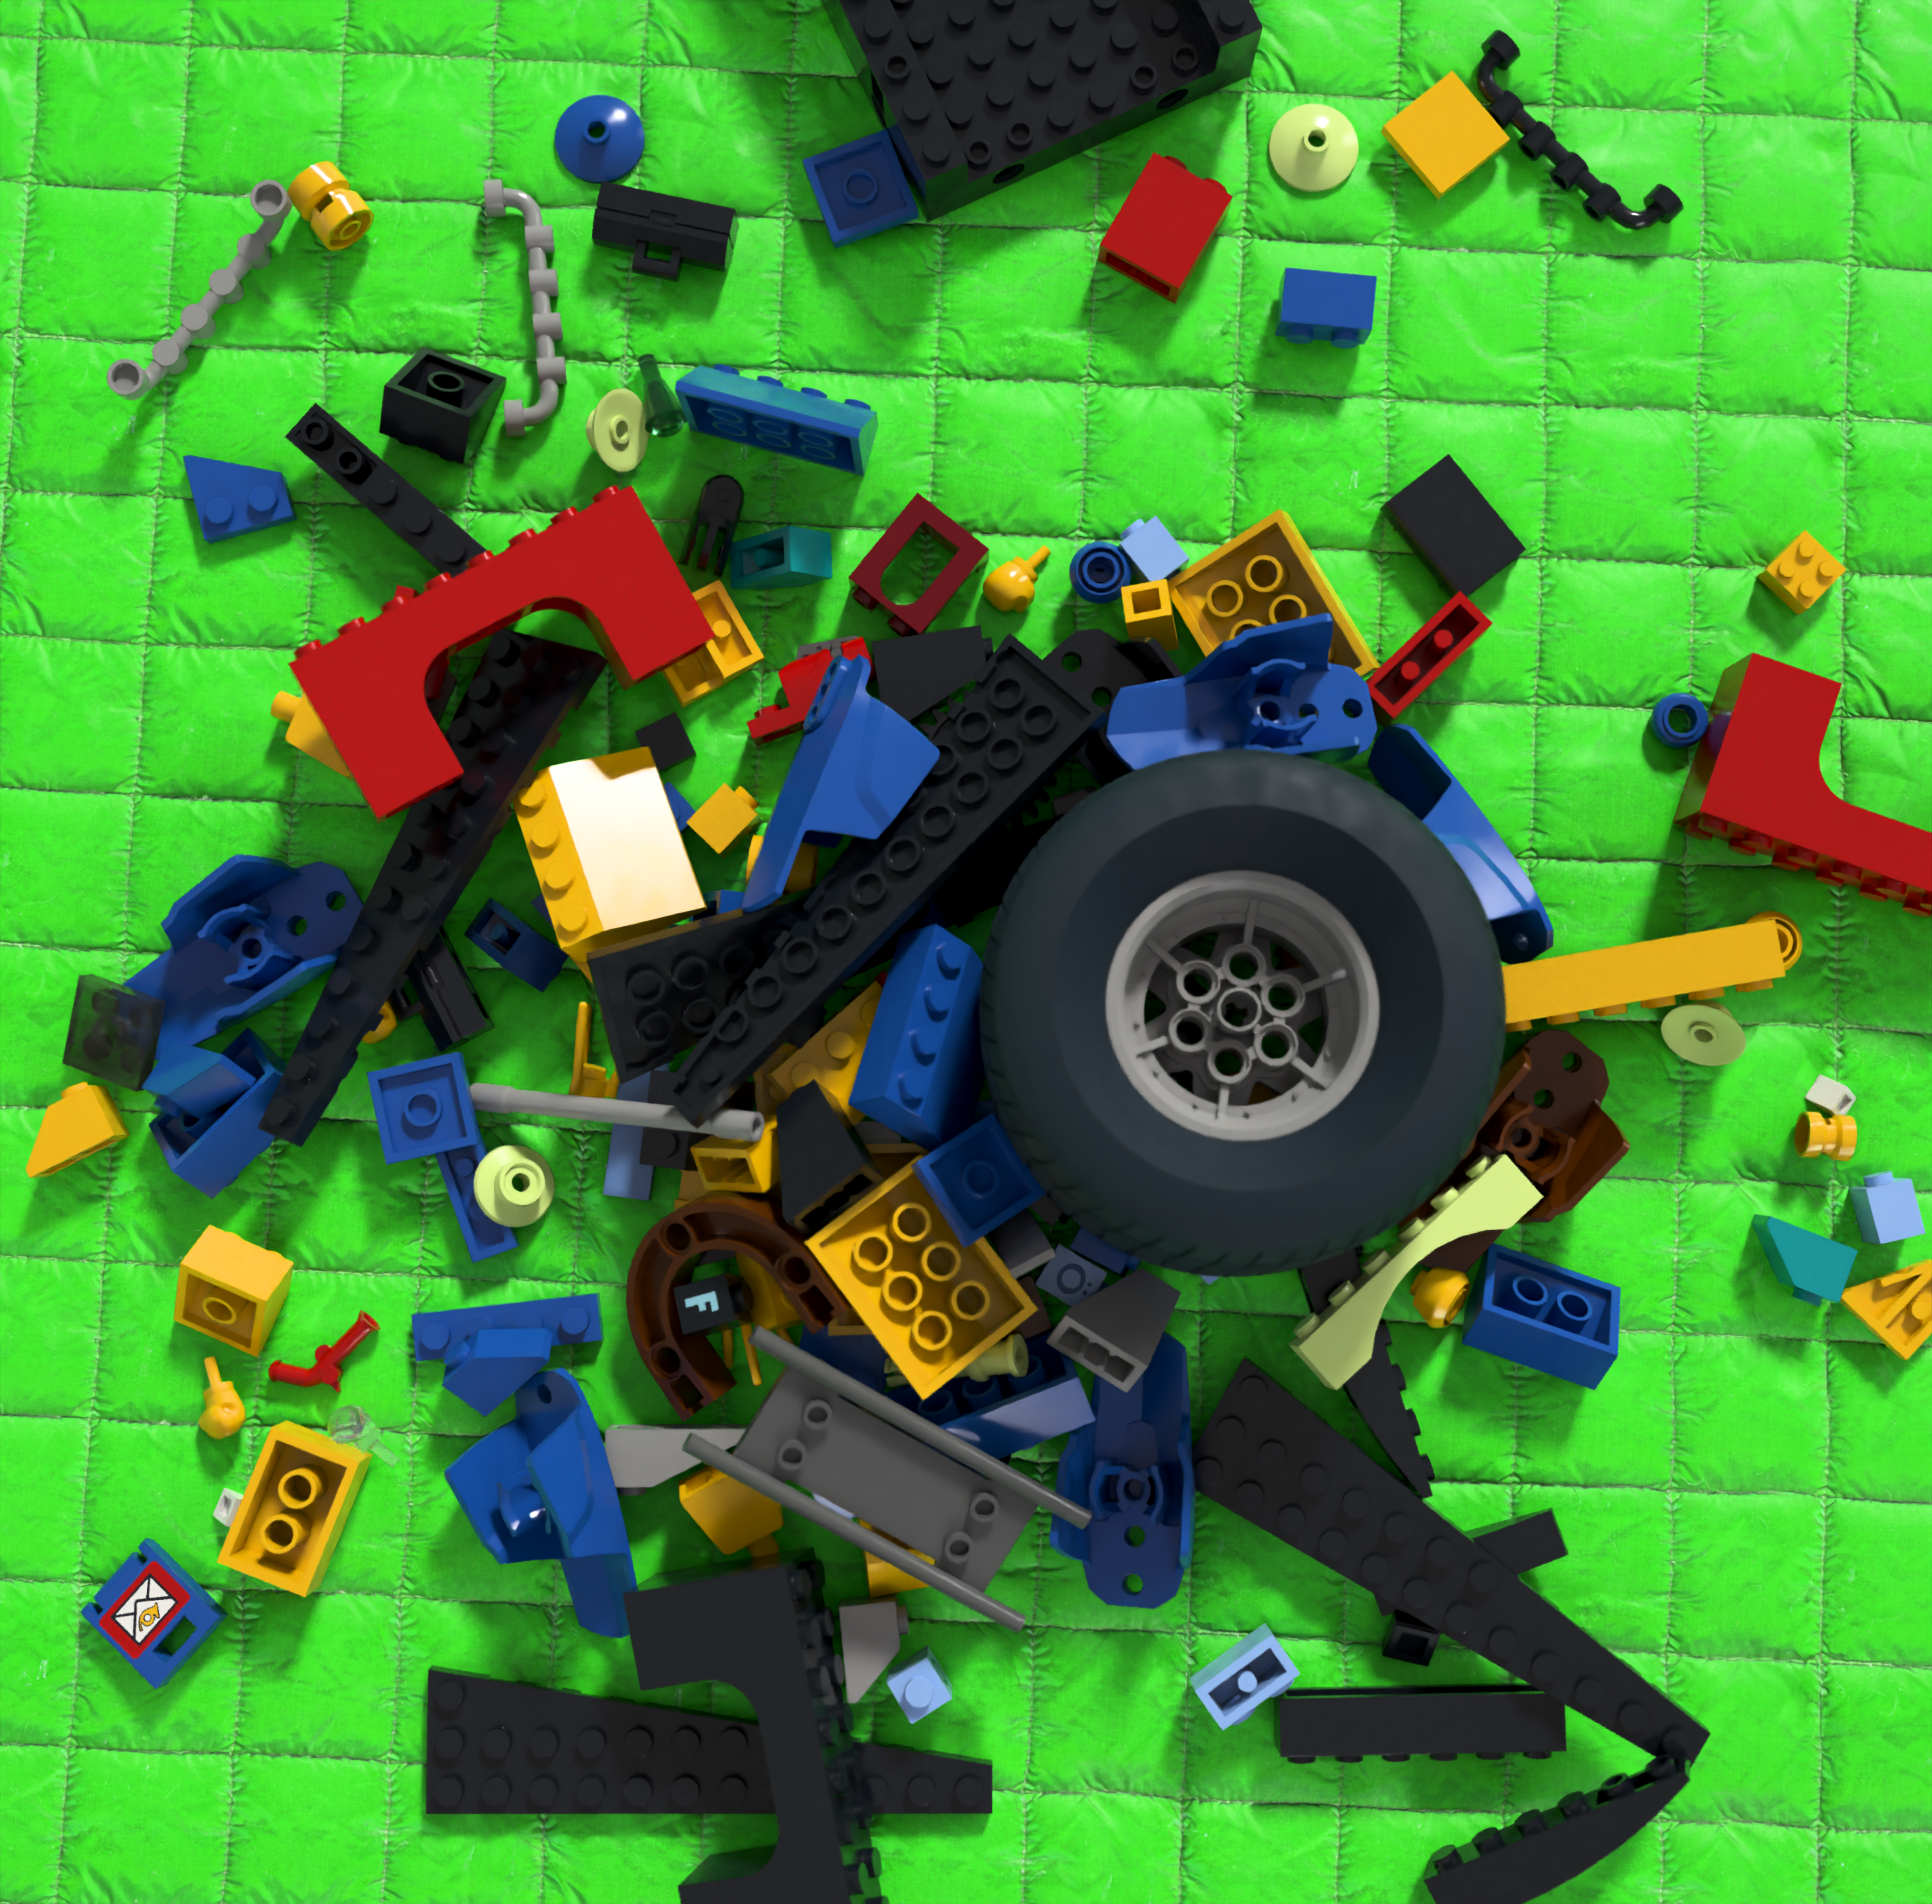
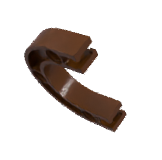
[626,1191,852,1422]

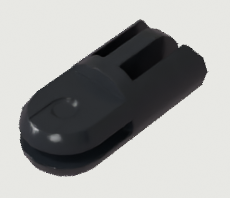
[678,474,744,578]

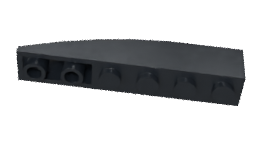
[285,403,488,578]
[1297,1244,1436,1498]
[1424,1752,1690,1904]

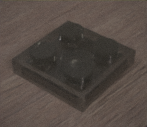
[62,974,166,1092]

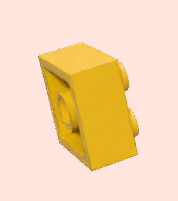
[1757,530,1847,615]

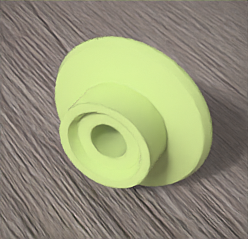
[586,388,650,472]
[1661,1000,1746,1066]
[473,1144,555,1227]

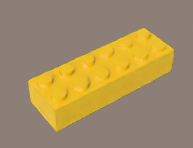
[1502,919,1786,1033]

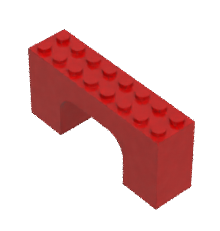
[288,485,716,824]
[1672,652,1932,917]

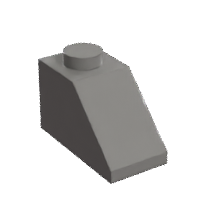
[839,1593,909,1703]

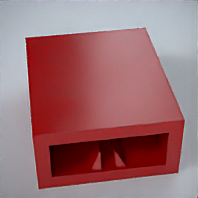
[1097,152,1233,304]

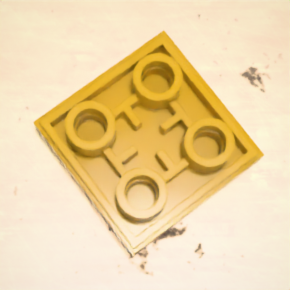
[1381,71,1510,199]

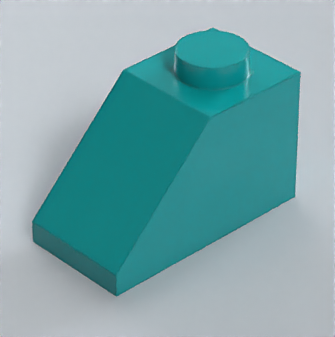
[730,525,832,590]
[1751,1214,1858,1307]

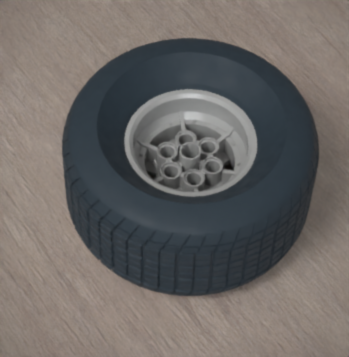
[979,749,1506,1277]

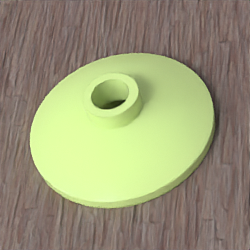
[1269,104,1359,193]

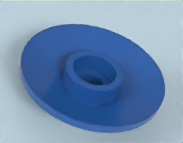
[555,95,645,184]

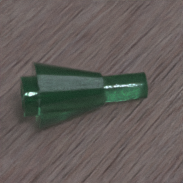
[637,354,687,437]

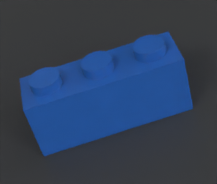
[148,1027,287,1199]
[1461,1243,1621,1390]

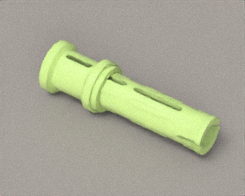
[884,1334,1029,1387]

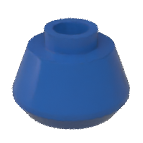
[1069,541,1132,604]

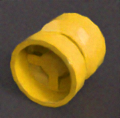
[1794,1111,1857,1161]

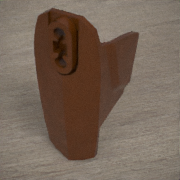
[1397,1029,1630,1273]

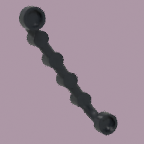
[1476,30,1683,230]

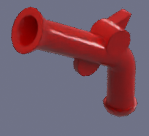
[268,1310,380,1393]

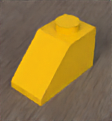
[25,1082,130,1178]

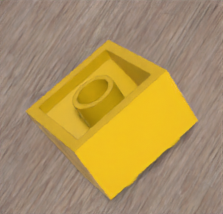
[173,1225,294,1357]

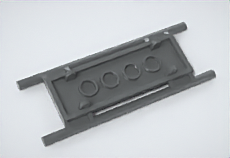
[682,1325,1092,1633]

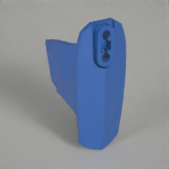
[1105,613,1378,772]
[741,654,940,912]
[1368,724,1554,965]
[116,854,364,1061]
[1050,1332,1195,1609]
[444,1367,637,1638]

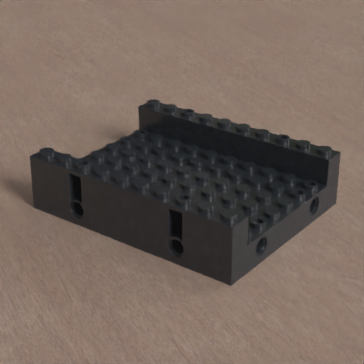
[821,0,1263,223]

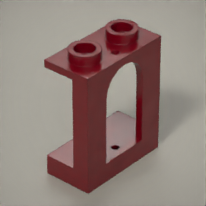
[848,492,989,637]

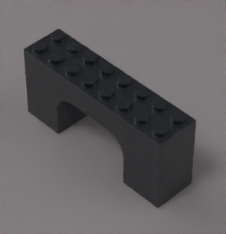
[622,1547,890,1904]

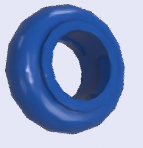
[1651,693,1708,749]

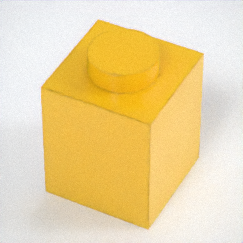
[1121,579,1179,651]
[686,783,761,859]

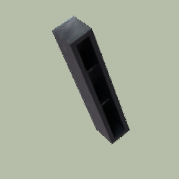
[1273,1683,1567,1764]

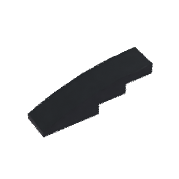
[1374,1508,1569,1616]

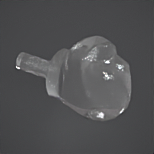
[327,1404,400,1468]

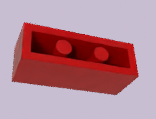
[1365,591,1493,728]

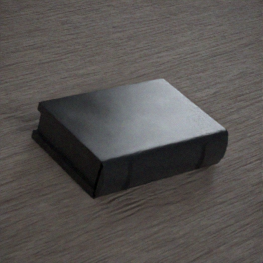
[1380,454,1526,599]

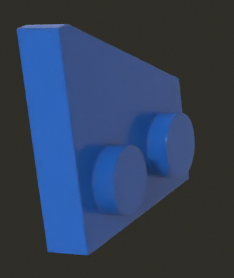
[183,455,297,544]

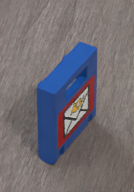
[81,1538,229,1689]

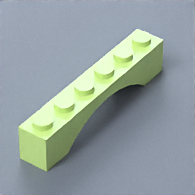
[1288,1154,1543,1390]

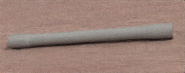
[470,1083,764,1141]

